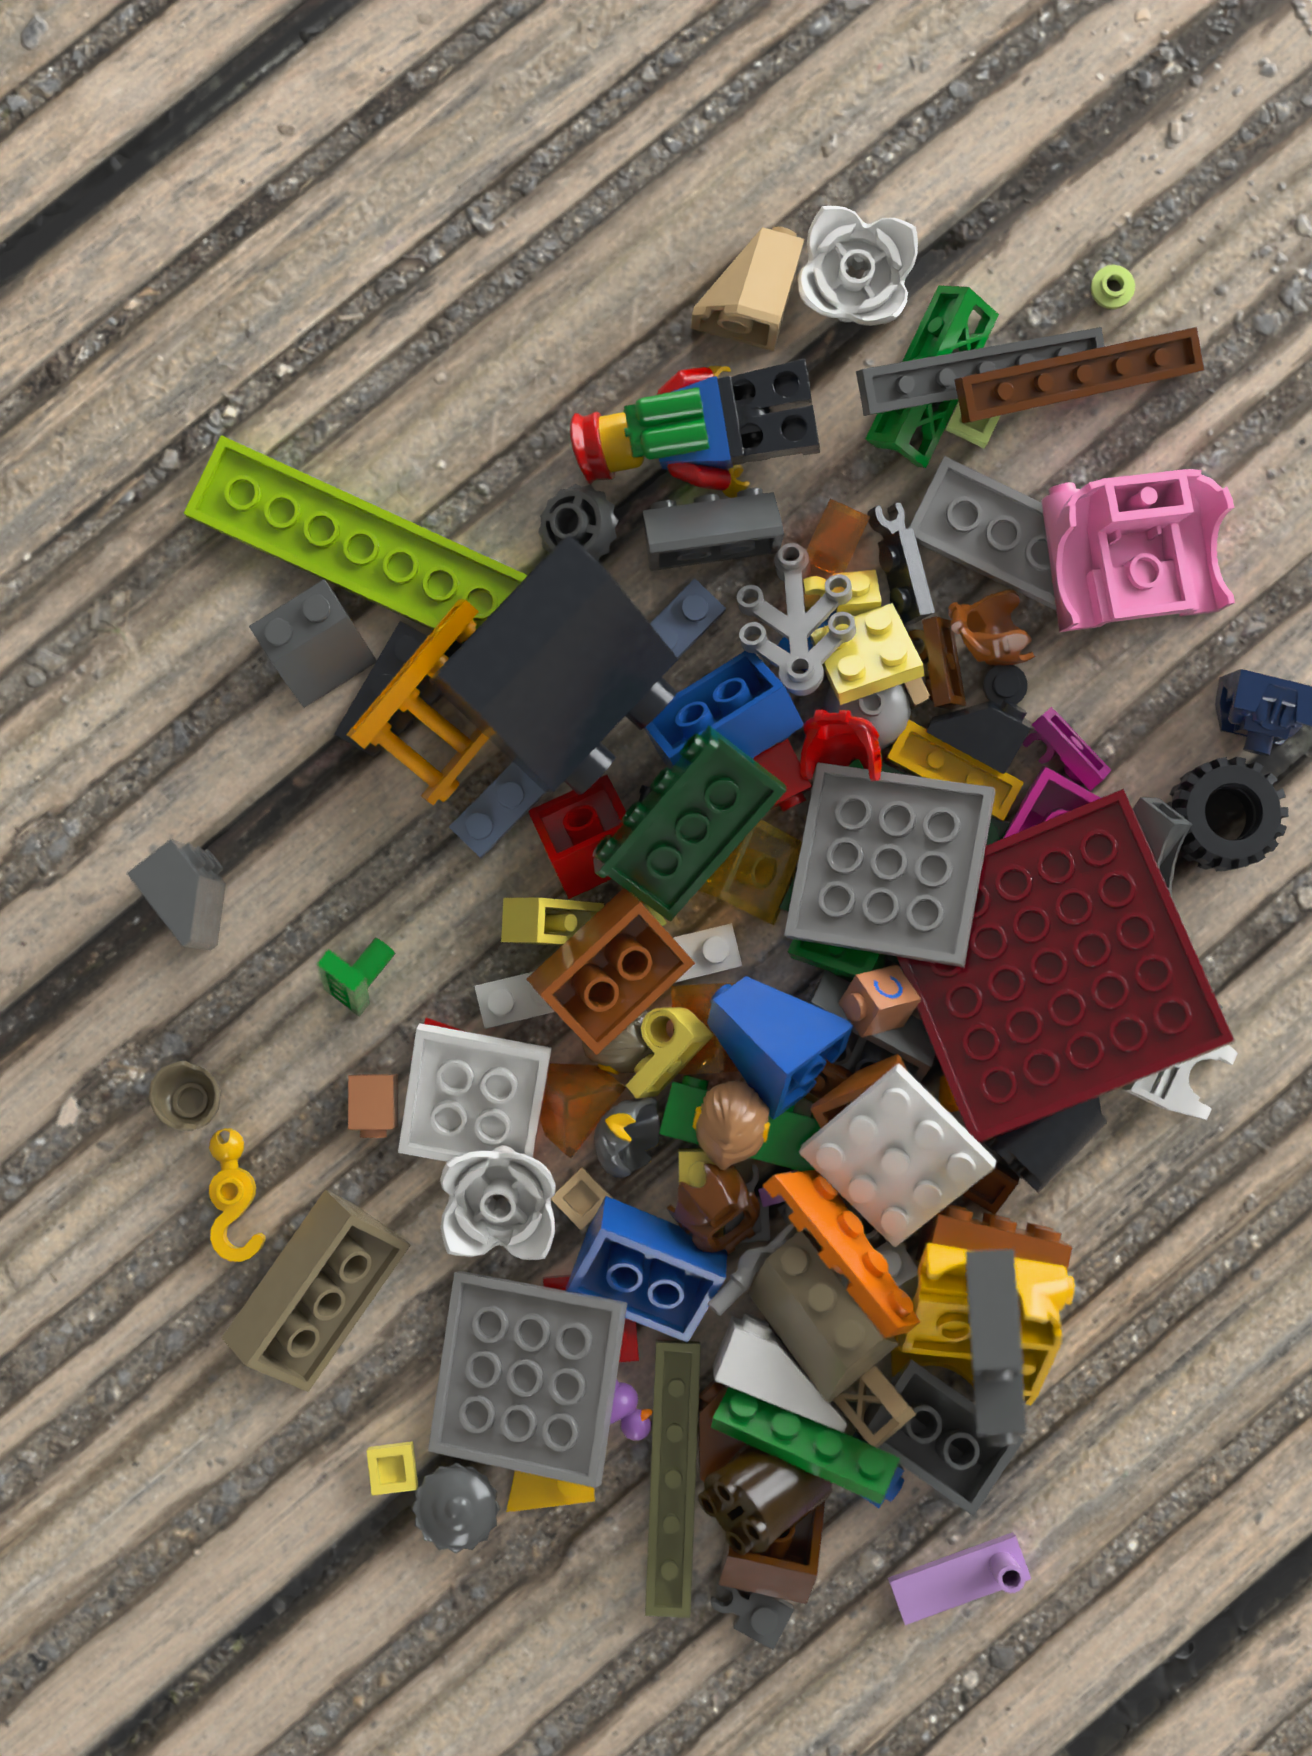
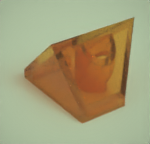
[540,1063,626,1158]

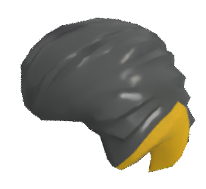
[594,1097,660,1178]

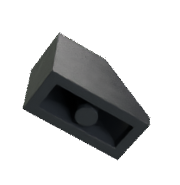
[926,700,1031,774]

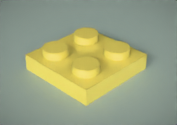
[810,603,925,705]

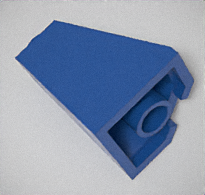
[707,976,853,1120]

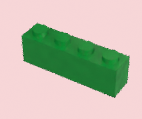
[659,1075,821,1171]

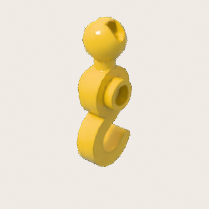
[209,1128,266,1262]

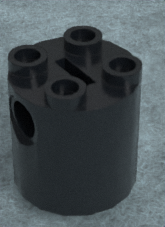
[983,1097,1107,1193]

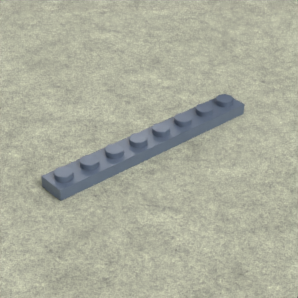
[449,578,726,859]

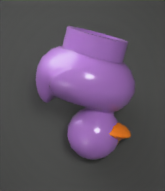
[610,1379,653,1441]

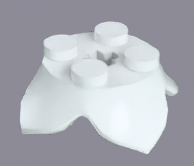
[798,206,918,326]
[440,1146,555,1260]

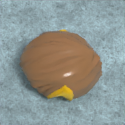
[693,1081,770,1170]

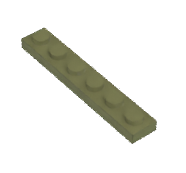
[645,1340,701,1618]

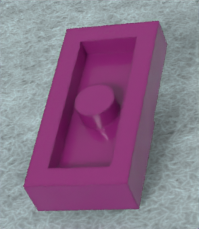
[1023,706,1111,791]

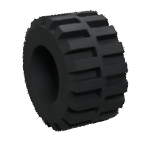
[1166,757,1289,871]

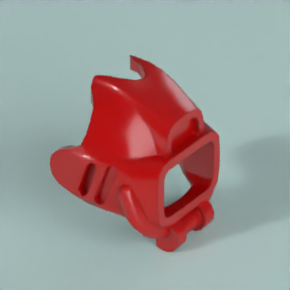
[800,710,882,781]

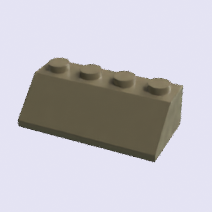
[222,1189,410,1392]

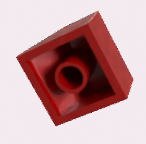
[528,774,626,899]

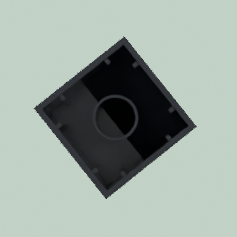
[428,534,678,796]

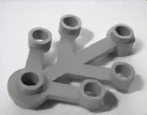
[737,543,856,696]

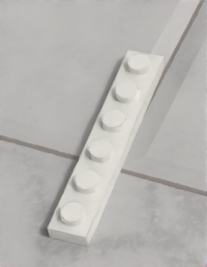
[475,923,742,1029]

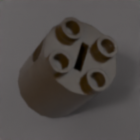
[698,1444,832,1555]

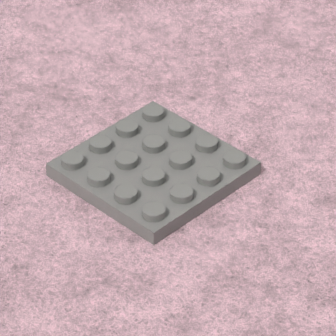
[784,763,996,967]
[428,1271,627,1488]

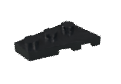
[334,621,455,757]

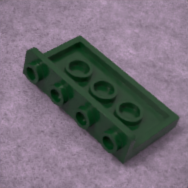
[593,725,787,922]

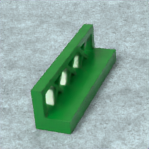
[865,285,999,468]

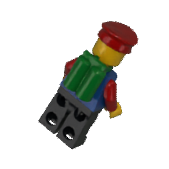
[570,359,820,498]

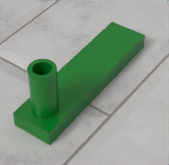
[316,937,396,1017]

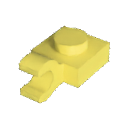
[803,570,881,616]

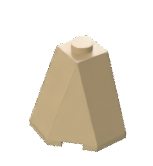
[691,227,804,351]

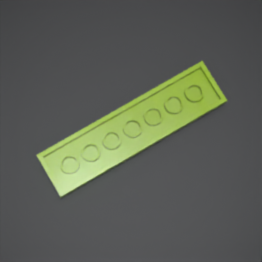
[183,435,528,644]

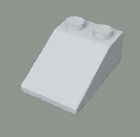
[712,1313,847,1433]

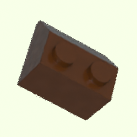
[718,1501,825,1604]

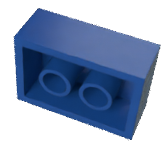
[644,651,804,769]

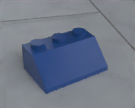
[566,1196,727,1343]

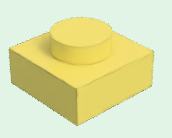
[366,1441,418,1496]

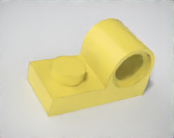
[625,1007,714,1099]

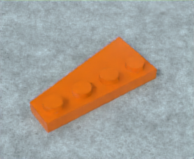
[762,1170,921,1338]

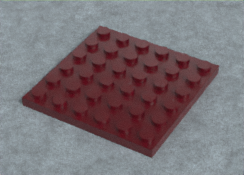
[897,789,1235,1144]

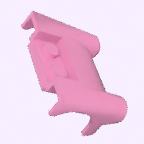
[1041,469,1235,632]

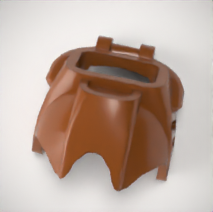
[948,590,1035,665]

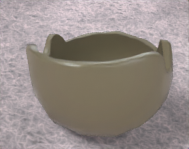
[148,1061,221,1131]

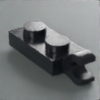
[867,502,935,626]

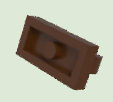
[908,616,966,710]

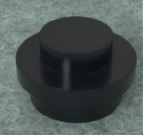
[983,665,1028,705]

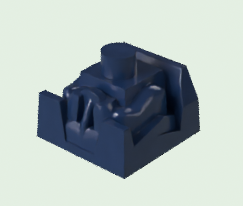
[1215,669,1312,756]

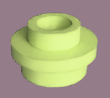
[1091,265,1135,309]

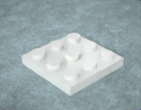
[398,1023,552,1162]
[799,1063,996,1247]

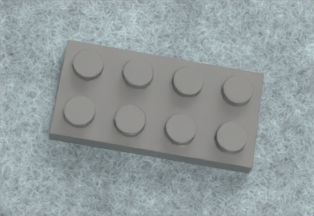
[908,456,1057,611]

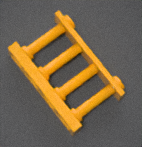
[346,599,489,805]

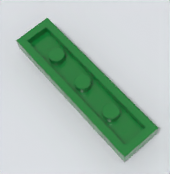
[711,1386,900,1505]

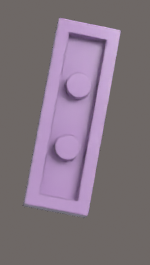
[888,1532,1031,1625]

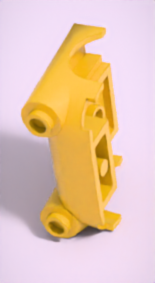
[891,1243,1074,1406]

